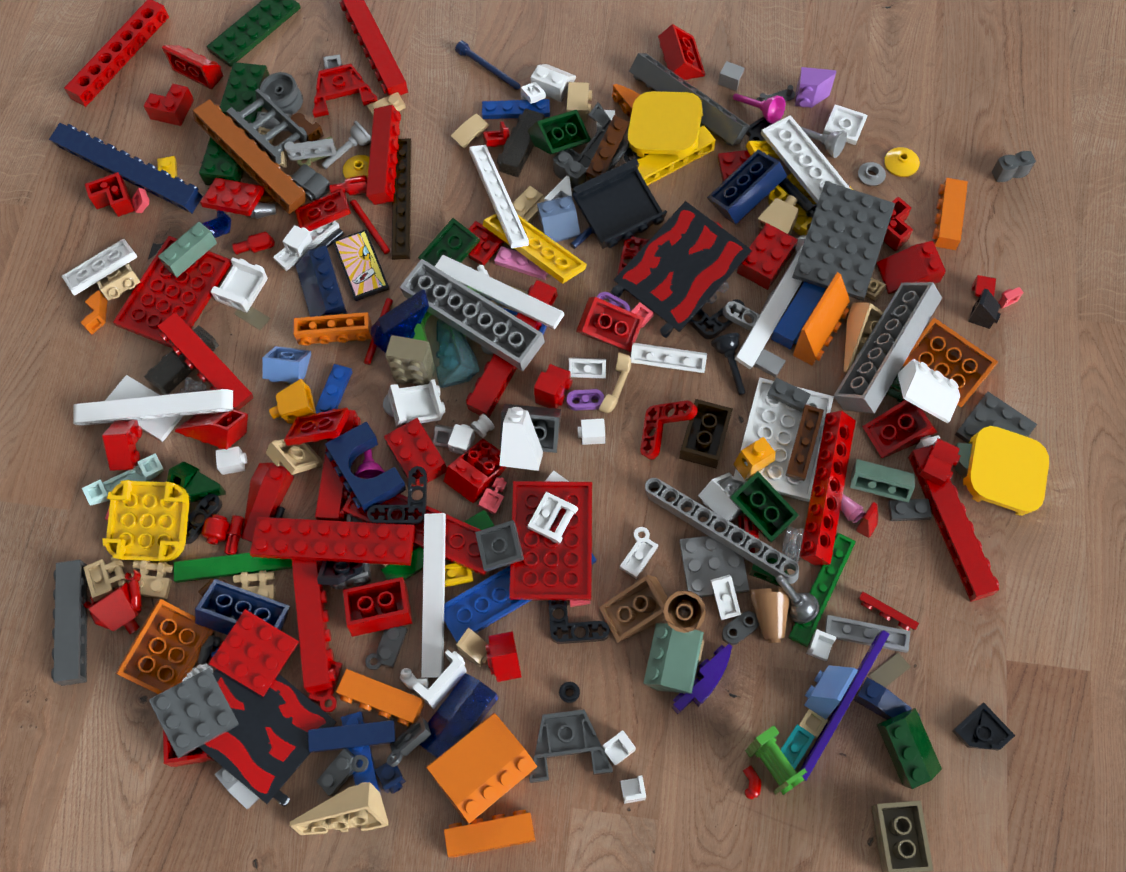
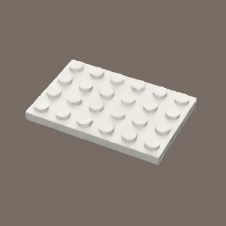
[732,377,834,502]

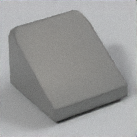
[323,55,342,69]
[432,424,454,448]

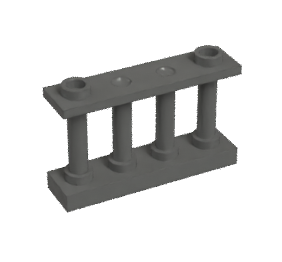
[226,89,307,165]

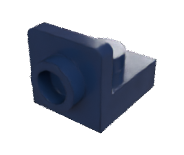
[374,759,406,794]

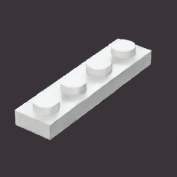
[273,221,340,271]
[631,343,707,373]

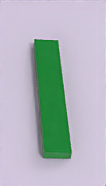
[381,509,495,580]
[788,533,856,647]
[174,553,292,583]

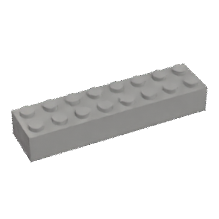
[399,259,545,371]
[833,282,942,413]

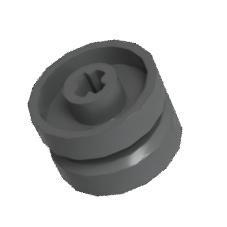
[260,72,303,115]

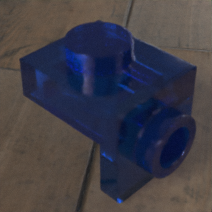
[202,210,231,238]

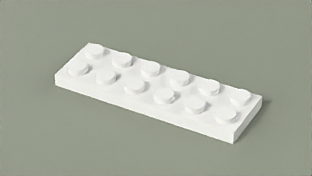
[761,115,851,204]

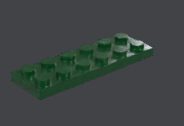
[207,0,301,67]

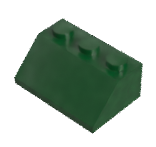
[527,110,591,155]
[730,471,799,543]
[877,708,942,789]

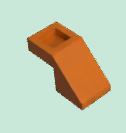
[80,290,108,335]

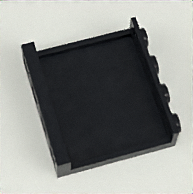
[572,158,667,249]

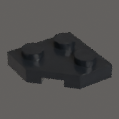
[317,561,365,585]
[952,702,1015,751]

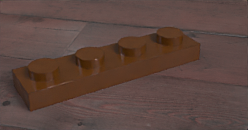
[585,115,630,179]
[785,405,824,481]

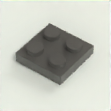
[475,520,524,572]

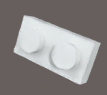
[710,575,741,620]

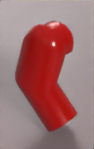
[743,765,762,800]

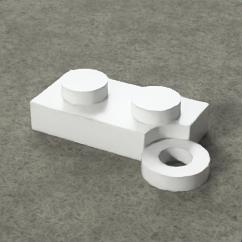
[620,527,658,579]

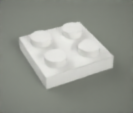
[823,105,868,145]

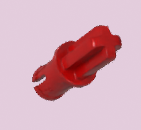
[224,515,245,555]

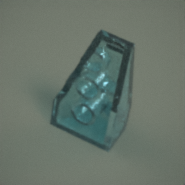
[436,319,479,388]

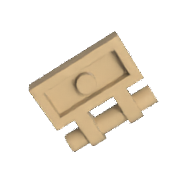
[83,556,128,602]
[128,560,174,599]
[233,570,275,600]

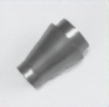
[251,202,276,219]

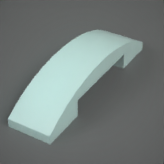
[82,453,164,505]

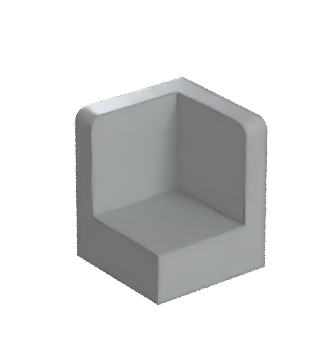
[718,61,745,91]

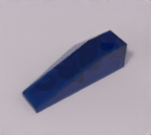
[371,290,429,353]

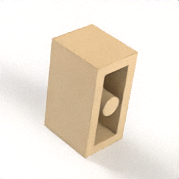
[567,82,592,121]

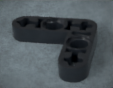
[688,299,745,339]
[367,466,428,525]
[185,494,222,544]
[548,600,610,644]

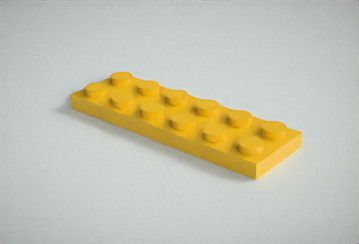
[483,213,587,284]

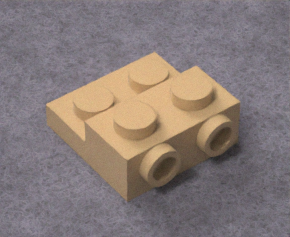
[97,263,140,301]
[266,439,323,475]

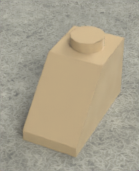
[456,628,488,667]

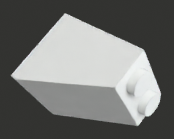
[500,407,543,471]

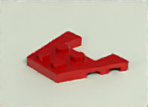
[312,63,378,118]

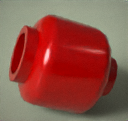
[201,514,230,545]

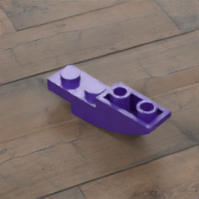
[672,643,732,714]

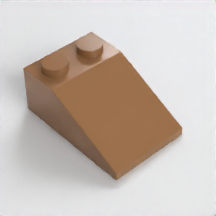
[599,575,668,643]

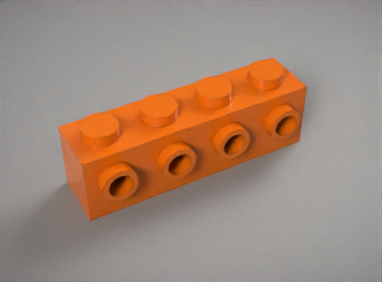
[294,312,372,346]

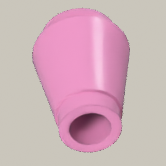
[840,494,865,523]

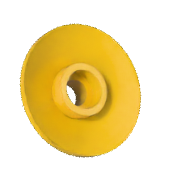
[884,147,920,177]
[343,155,370,179]

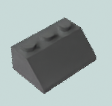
[500,404,561,453]

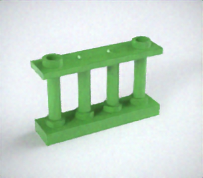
[745,726,807,795]

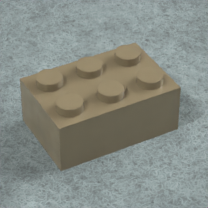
[385,335,435,386]
[871,801,934,872]

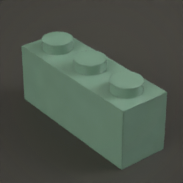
[158,222,217,278]
[850,459,915,503]

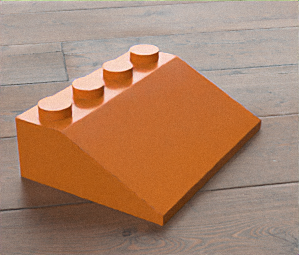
[793,272,850,366]
[903,318,998,408]
[115,599,214,694]
[426,713,538,824]

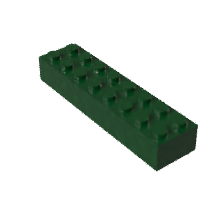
[199,62,269,186]

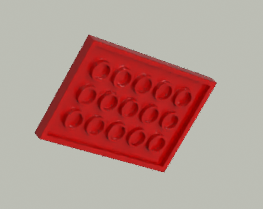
[113,236,232,348]
[510,481,592,601]

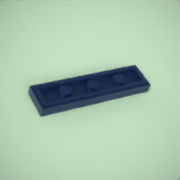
[308,720,396,753]

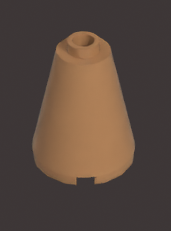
[749,587,790,643]
[663,590,706,633]

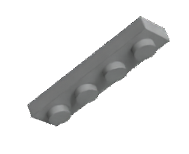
[825,615,910,653]

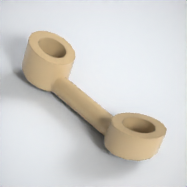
[599,352,631,413]

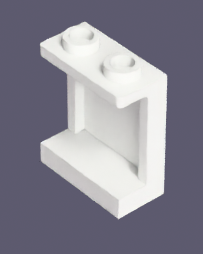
[211,258,268,313]
[388,379,445,427]
[413,650,467,710]

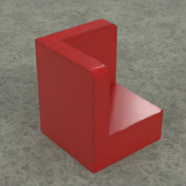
[972,275,996,297]

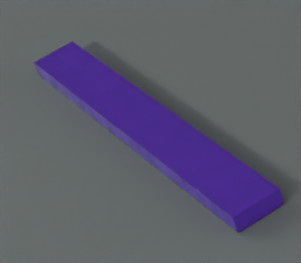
[799,630,890,781]

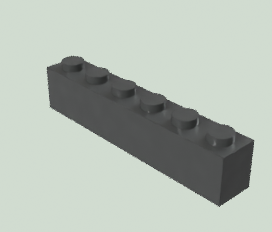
[51,560,88,686]

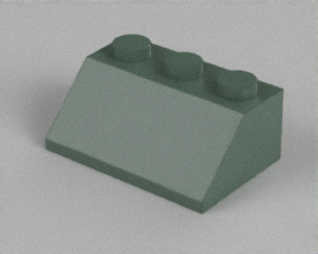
[643,623,704,694]

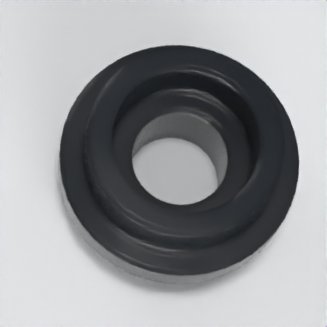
[559,682,580,703]

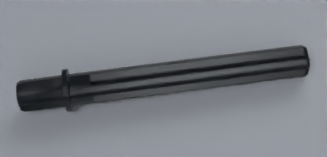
[779,177,817,218]

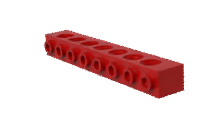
[64,0,169,107]
[800,410,856,566]

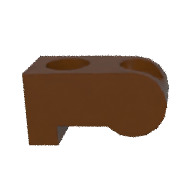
[291,113,324,141]

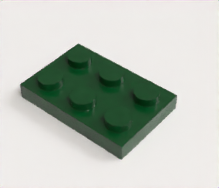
[418,218,480,267]

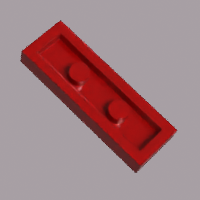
[858,591,919,631]

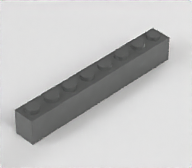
[629,53,750,146]

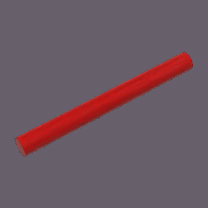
[350,199,390,255]
[364,298,393,365]

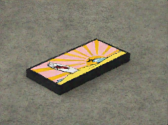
[333,230,389,301]

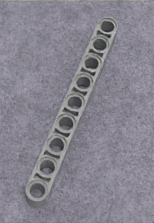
[645,478,799,584]

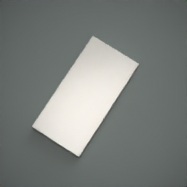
[62,239,137,296]
[105,375,183,442]

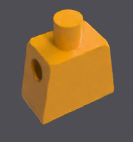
[269,379,316,424]
[733,437,775,480]

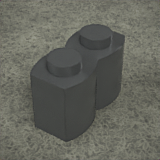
[553,151,586,189]
[992,151,1036,182]
[291,164,330,201]

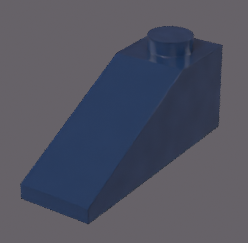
[853,677,920,720]

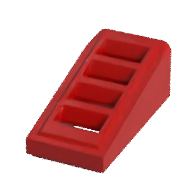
[856,502,878,538]

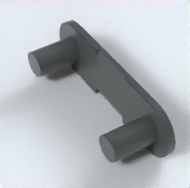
[756,85,795,102]

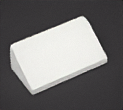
[568,357,606,378]

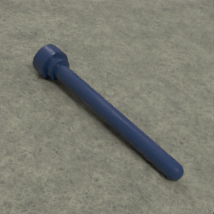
[455,40,520,90]

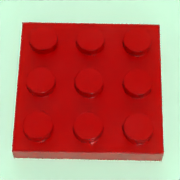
[209,609,299,697]

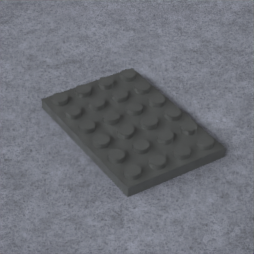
[792,181,895,301]

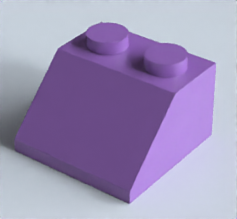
[795,67,836,108]

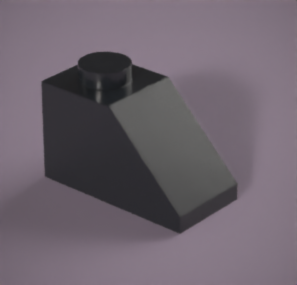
[968,288,1001,329]

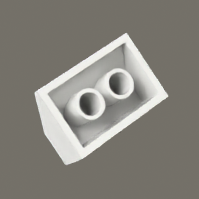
[897,359,960,423]

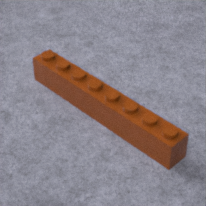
[193,99,305,214]

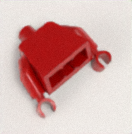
[84,570,142,634]

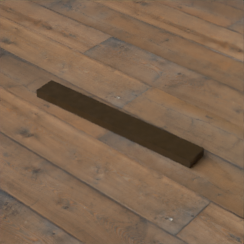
[391,138,412,260]

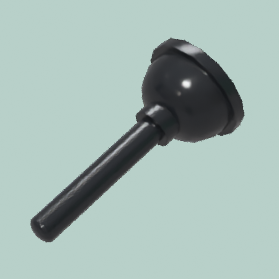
[711,333,745,395]

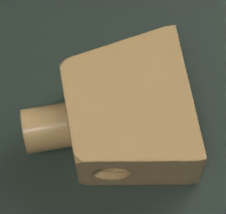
[758,195,799,235]

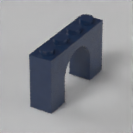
[325,421,406,513]

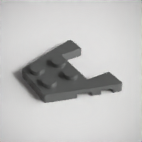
[564,102,629,172]
[529,709,613,783]

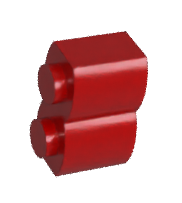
[919,438,961,486]

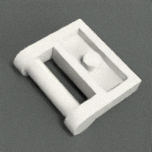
[528,492,578,544]

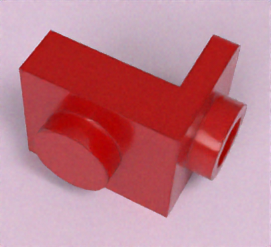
[483,121,509,147]

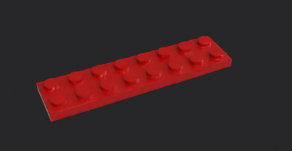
[342,476,486,576]
[250,517,416,566]

